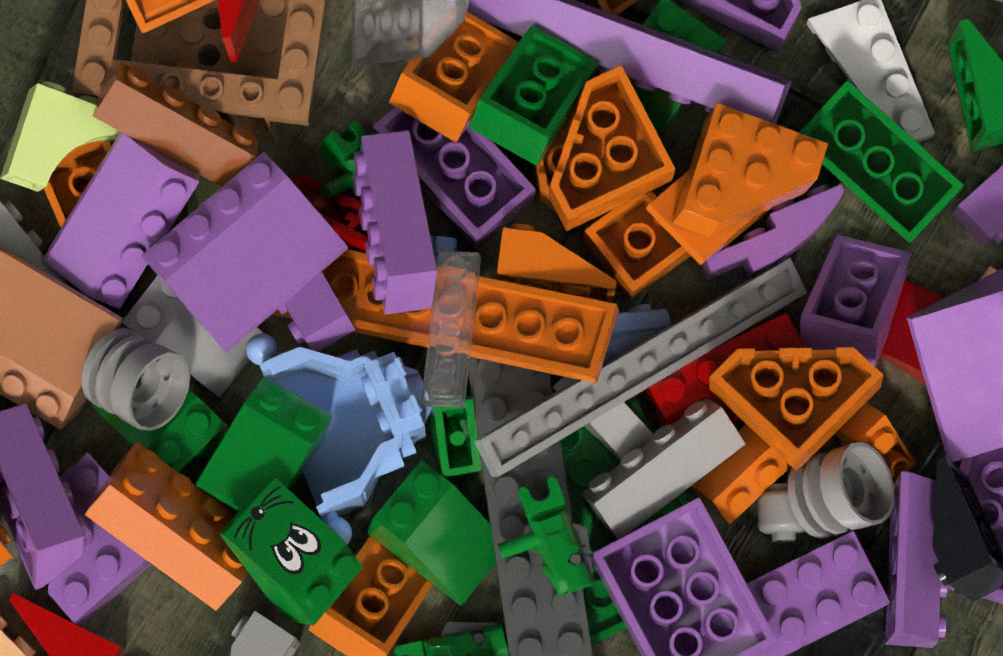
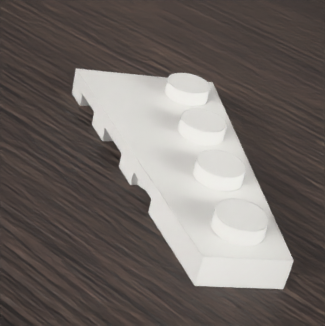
[806,0,935,142]

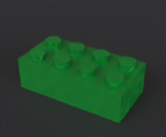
[799,80,964,245]

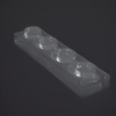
[421,252,481,408]

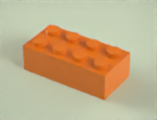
[84,442,248,611]

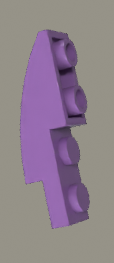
[702,184,844,280]

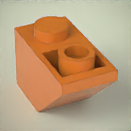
[835,403,916,484]

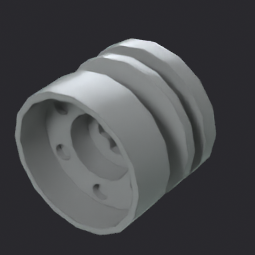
[81,328,190,431]
[788,442,894,539]

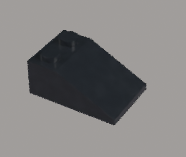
[933,457,1003,602]

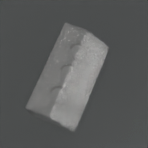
[351,0,469,67]

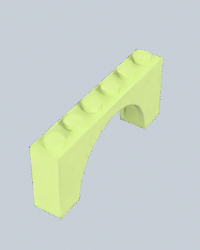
[0,81,222,215]

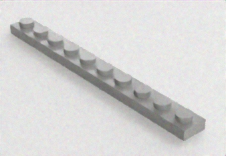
[474,258,807,477]

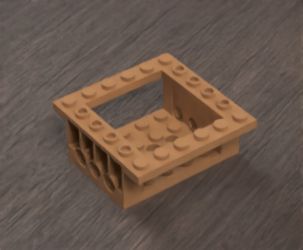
[71,0,327,142]

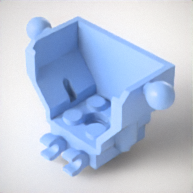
[246,333,432,544]

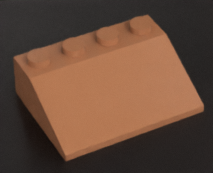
[0,246,123,429]

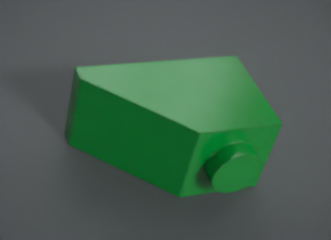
[430,396,482,477]

